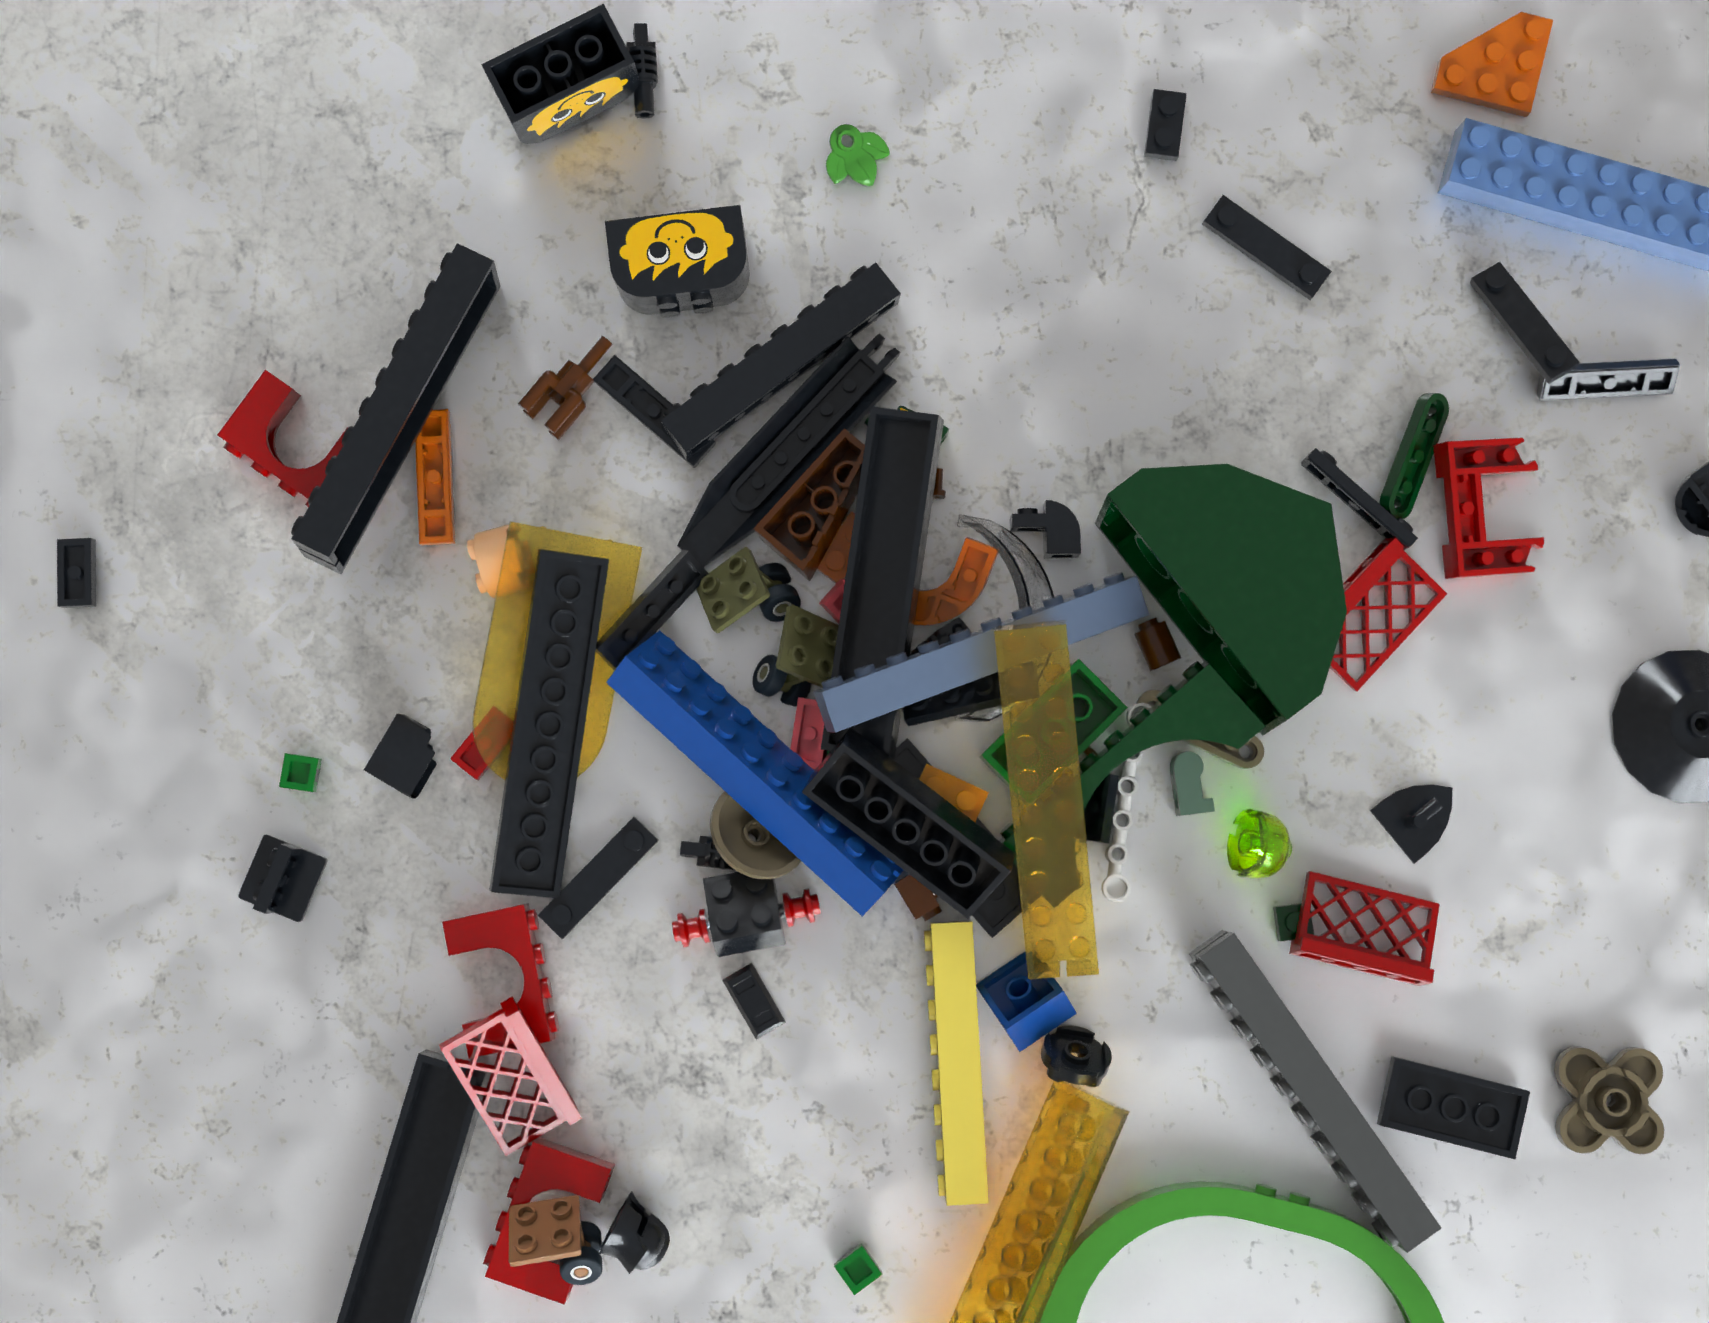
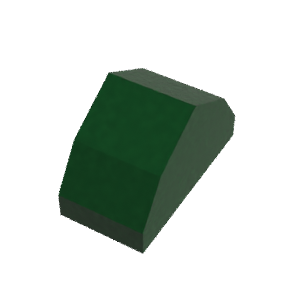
[1095,464,1347,736]

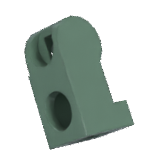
[1170,751,1215,816]

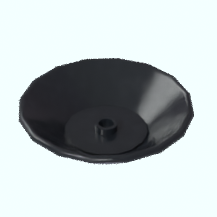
[1612,650,1709,803]

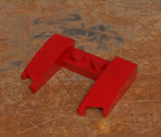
[1434,438,1544,579]

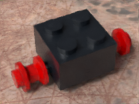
[672,872,821,957]

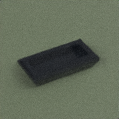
[722,963,786,1040]

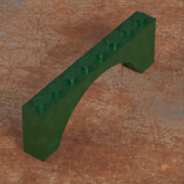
[1000,660,1266,908]

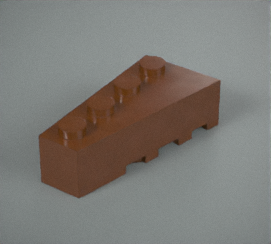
[754,428,865,581]

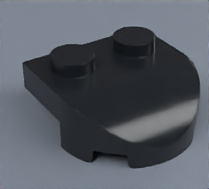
[1675,462,1709,537]

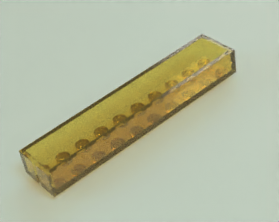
[994,620,1099,979]

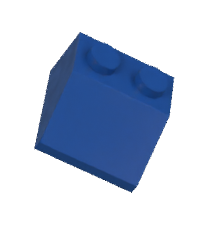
[976,947,1077,1052]

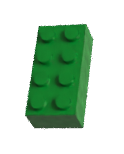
[979,659,1128,805]

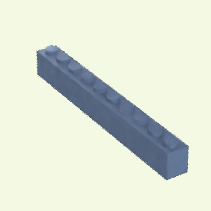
[813,572,1149,733]

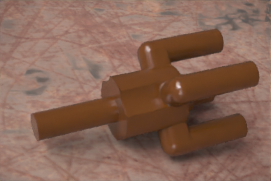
[518,336,613,440]

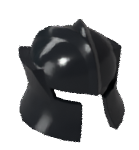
[599,1191,670,1274]

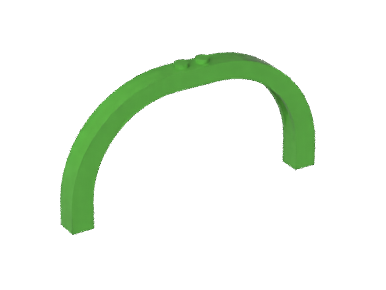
[1035,1181,1444,1323]

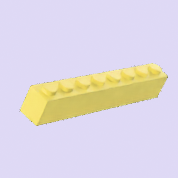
[924,920,989,1206]

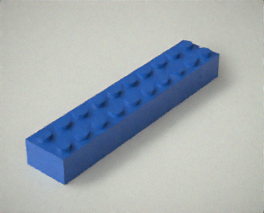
[606,630,904,917]

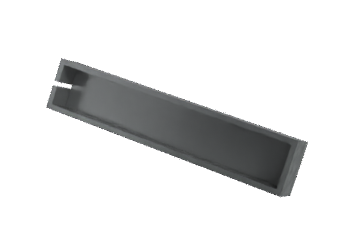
[1189,930,1442,1253]

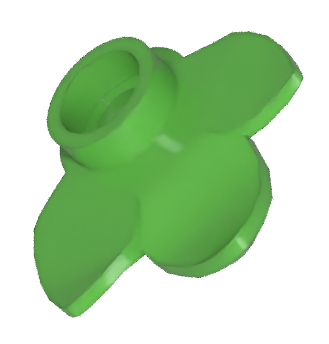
[826,124,890,186]

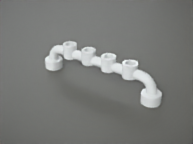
[1101,703,1151,902]

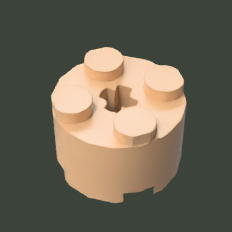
[467,522,535,599]

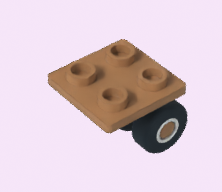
[509,1195,602,1285]

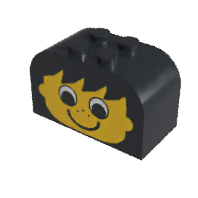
[481,4,640,144]
[605,205,750,317]

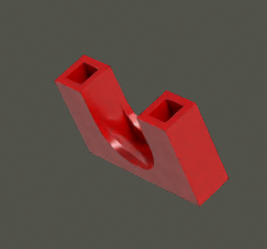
[217,370,348,507]
[442,903,559,1059]
[483,1137,615,1305]

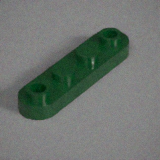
[1379,393,1449,519]

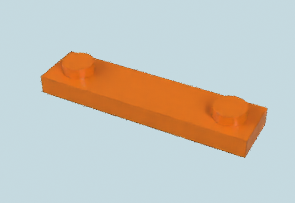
[415,409,455,546]

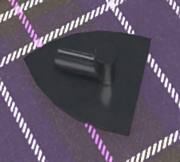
[1370,784,1453,864]

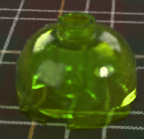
[1227,809,1292,879]

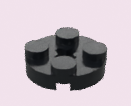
[1041,1025,1112,1087]

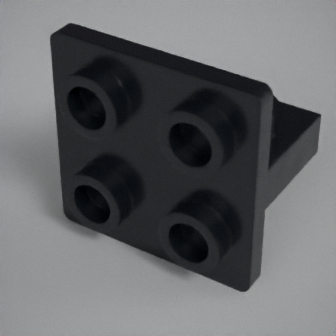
[238,835,328,922]

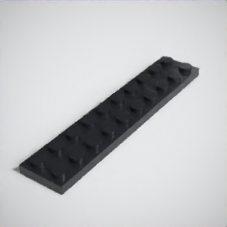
[489,549,609,898]

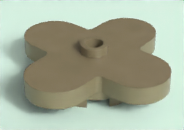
[1554,1047,1664,1154]

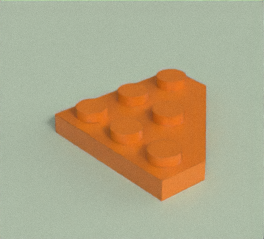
[1431,12,1553,117]

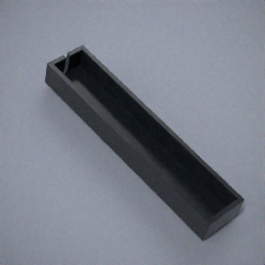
[291,243,501,574]
[821,406,944,759]
[337,1049,491,1323]

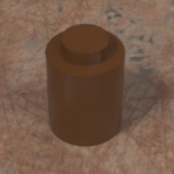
[1134,617,1182,671]

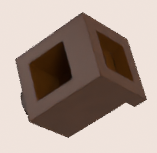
[894,874,942,921]

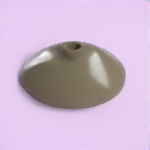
[710,791,801,879]

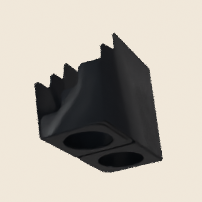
[364,714,437,799]

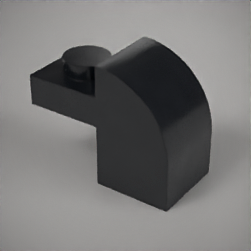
[1009,500,1081,559]

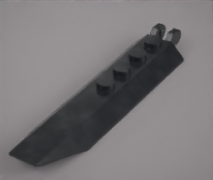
[677,333,901,567]

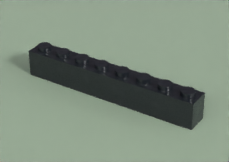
[661,263,901,460]

